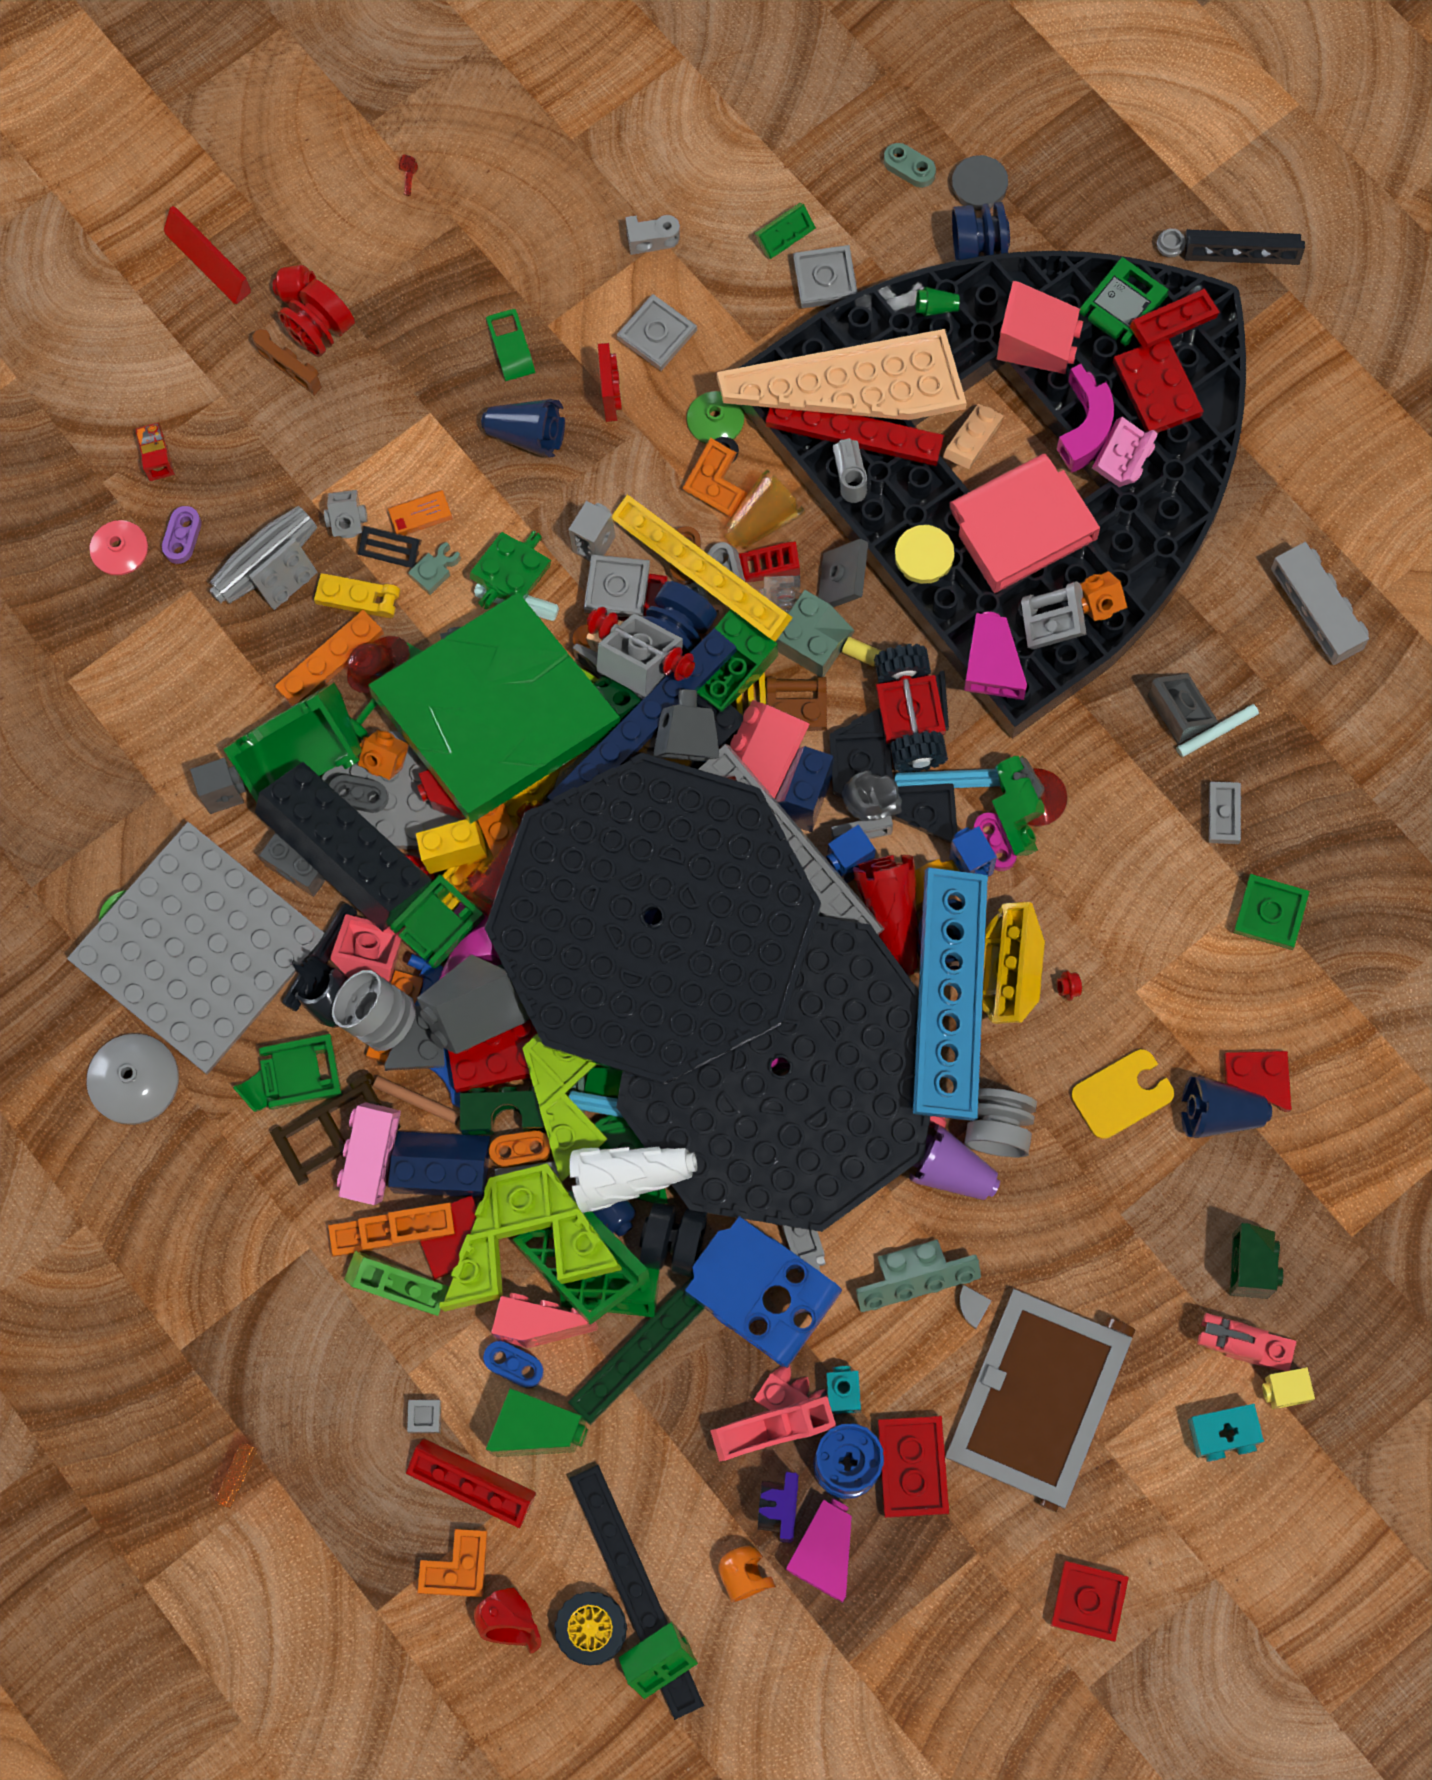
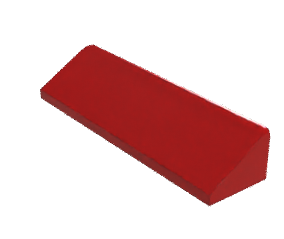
[164,206,251,304]
[406,1439,536,1529]

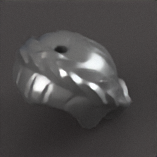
[842,770,902,821]

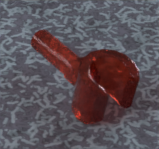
[399,154,418,196]

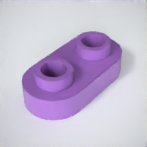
[162,506,201,564]

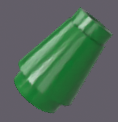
[915,287,960,317]

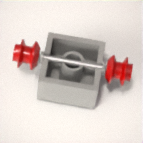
[587,607,695,697]

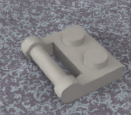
[1021,582,1087,649]

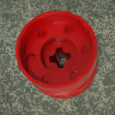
[278,279,355,357]

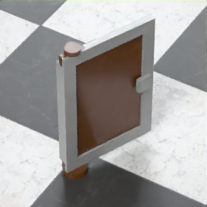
[945,1289,1136,1512]

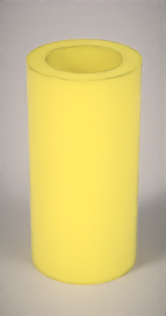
[842,637,881,667]

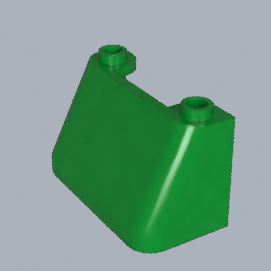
[223,682,362,803]

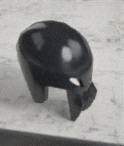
[293,953,348,1028]

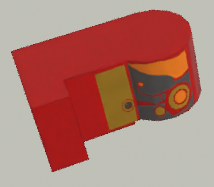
[136,422,175,481]

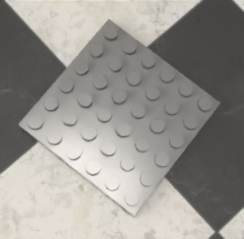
[67,822,324,1075]

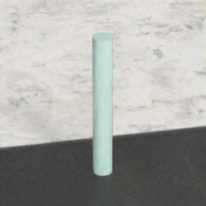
[1176,704,1259,758]

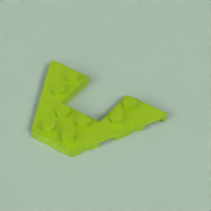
[522,1034,608,1182]
[439,1164,622,1312]

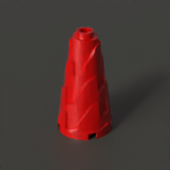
[853,855,918,976]

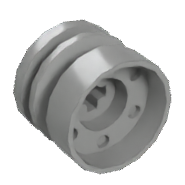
[332,970,416,1051]
[964,1088,1037,1158]

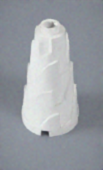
[570,1146,697,1213]

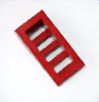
[739,541,800,583]

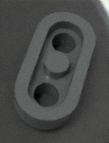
[329,775,389,813]

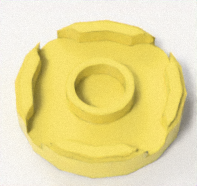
[895,525,954,584]

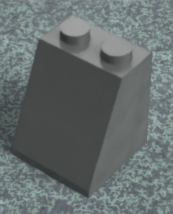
[417,955,529,1054]

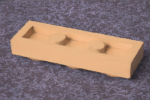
[943,404,1004,470]

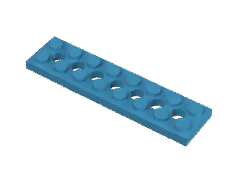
[913,867,988,1121]

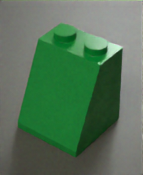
[486,1388,589,1457]

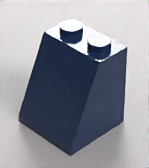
[775,746,833,832]

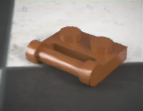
[767,677,827,731]

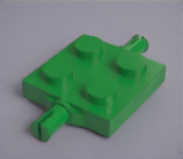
[470,531,551,609]

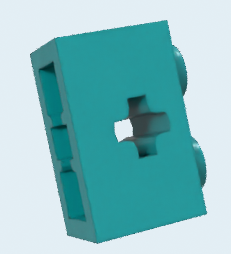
[1188,1404,1264,1462]

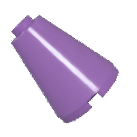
[909,1125,1000,1200]

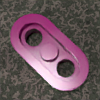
[973,812,1017,871]

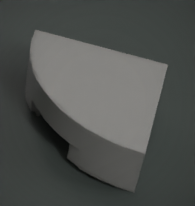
[960,1285,991,1329]

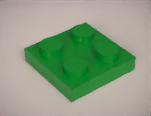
[1233,874,1310,951]

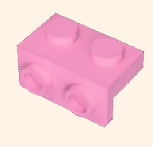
[1092,417,1158,487]

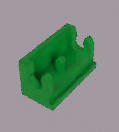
[618,1622,698,1700]

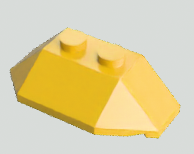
[982,902,1045,1024]

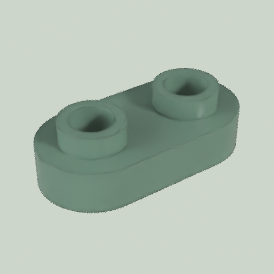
[884,143,936,188]

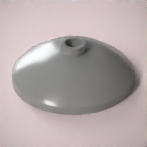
[87,1034,179,1125]

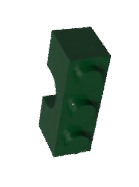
[460,1086,547,1135]

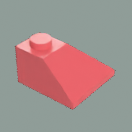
[331,914,405,983]

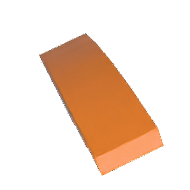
[328,1203,455,1257]

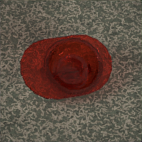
[347,636,410,693]

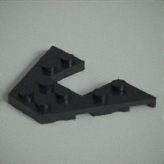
[829,671,957,843]

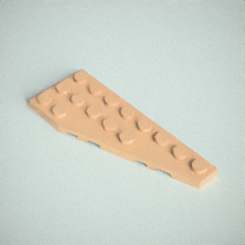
[717,329,967,420]

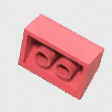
[730,700,810,799]

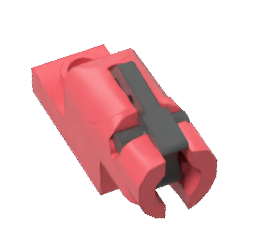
[1197,1313,1296,1372]

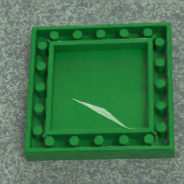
[369,592,621,824]

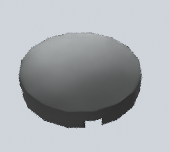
[952,155,1008,210]

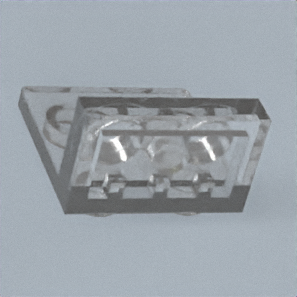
[759,575,801,612]

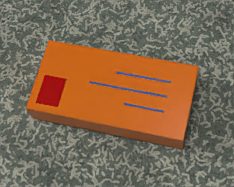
[388,490,453,535]

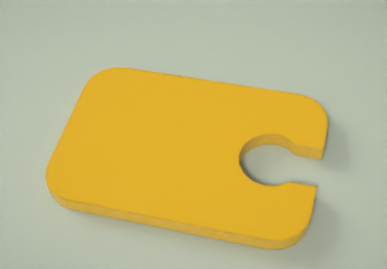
[1071,1049,1174,1140]

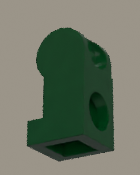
[593,676,641,722]

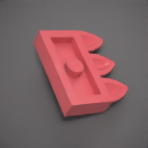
[754,1366,827,1411]

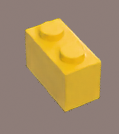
[416,819,488,874]

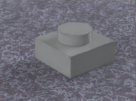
[407,1400,442,1433]

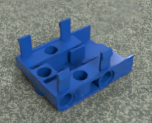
[685,1216,842,1368]

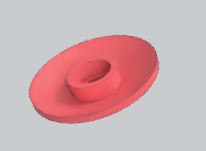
[90,520,148,576]

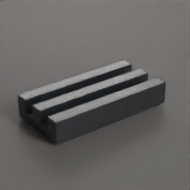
[358,526,422,568]

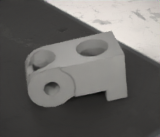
[625,215,680,255]

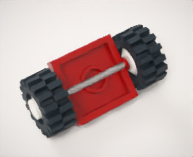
[874,644,948,772]

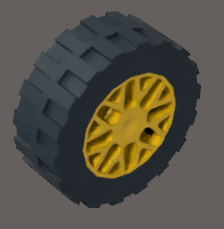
[554,1591,627,1666]

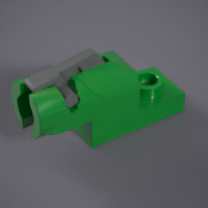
[992,756,1045,856]

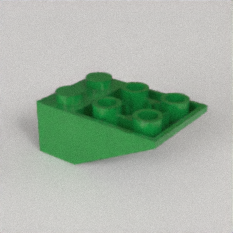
[697,609,778,712]

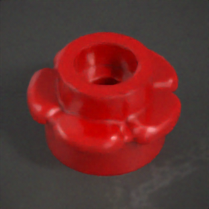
[1056,971,1082,1001]

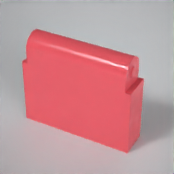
[950,453,1100,594]

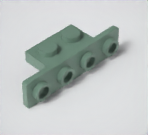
[856,1239,981,1312]

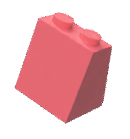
[997,281,1083,374]

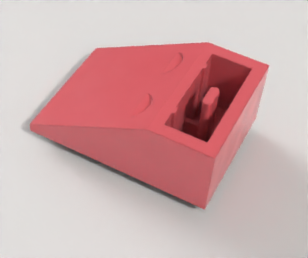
[491,1293,598,1348]

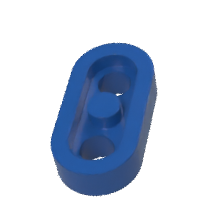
[483,1341,544,1388]

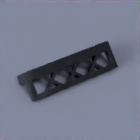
[1185,229,1305,265]

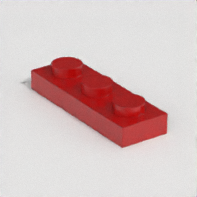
[1130,289,1220,350]

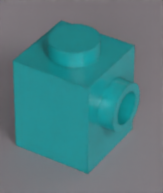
[826,1366,861,1414]

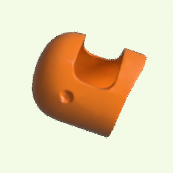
[718,1546,776,1603]

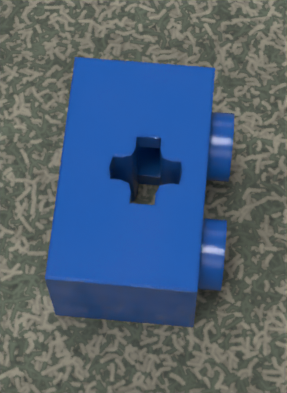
[826,824,876,883]
[949,826,997,877]

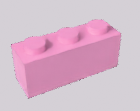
[337,1102,401,1205]

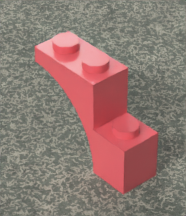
[710,1396,836,1461]

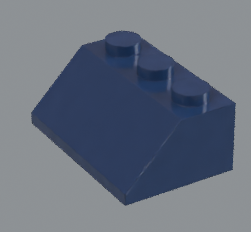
[388,1131,491,1198]

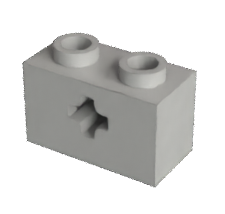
[568,501,616,561]

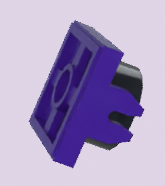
[758,1472,799,1543]

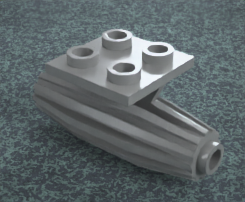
[209,506,318,610]

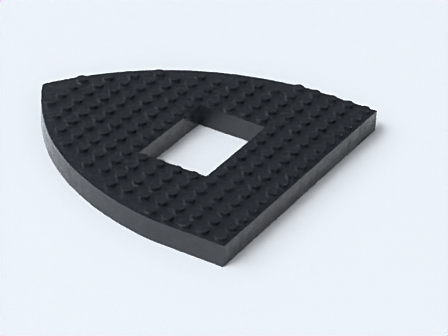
[739,251,1246,739]

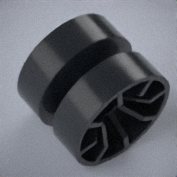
[639,1201,708,1278]

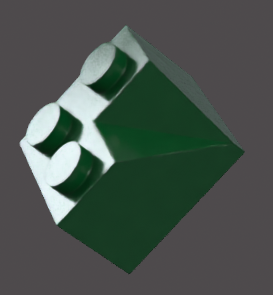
[1229,1223,1283,1299]

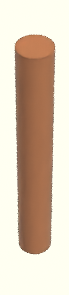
[373,1076,460,1125]

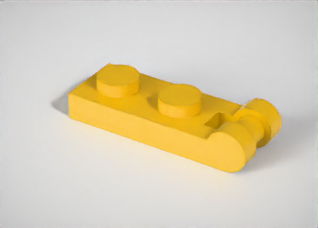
[314,573,400,618]

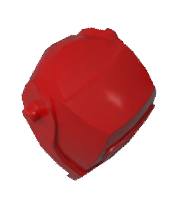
[474,1588,542,1653]

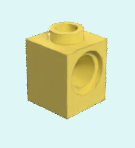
[1262,1367,1315,1410]

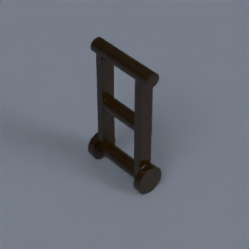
[270,1073,401,1186]

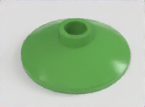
[687,391,744,444]

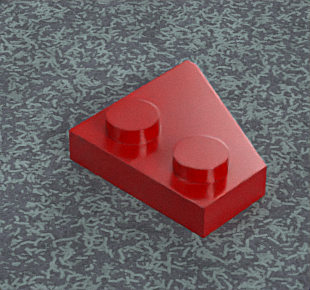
[1224,1051,1292,1112]

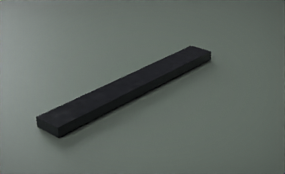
[569,1465,705,1720]

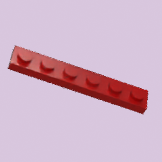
[766,408,944,466]

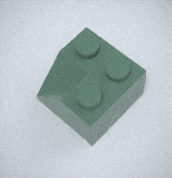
[776,590,854,677]

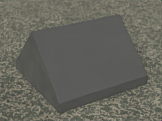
[1148,673,1219,745]

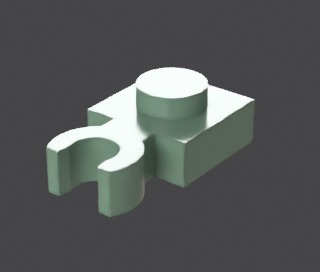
[408,542,461,595]

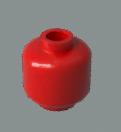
[273,265,316,304]

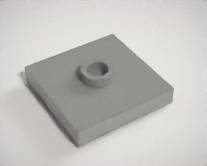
[793,245,858,309]
[617,294,697,371]
[584,554,650,617]

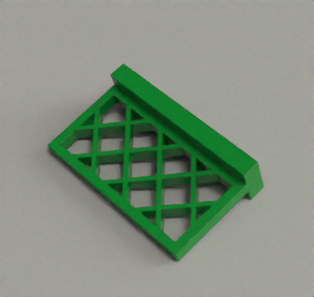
[513,1190,652,1325]

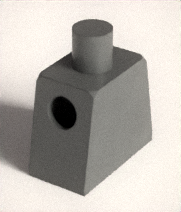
[654,689,719,762]

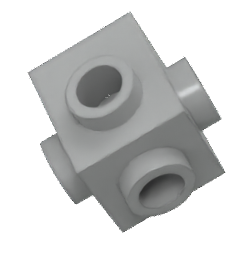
[324,490,368,538]

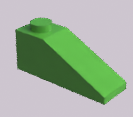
[344,1251,449,1316]

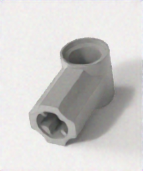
[833,439,867,503]

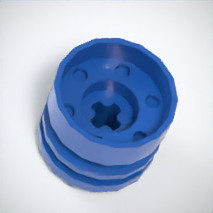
[813,1423,884,1499]

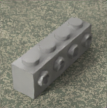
[1271,542,1369,666]

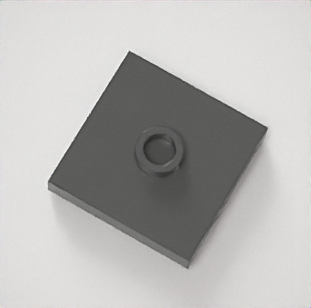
[818,539,868,608]

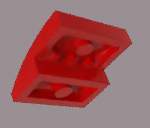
[419,1195,477,1280]

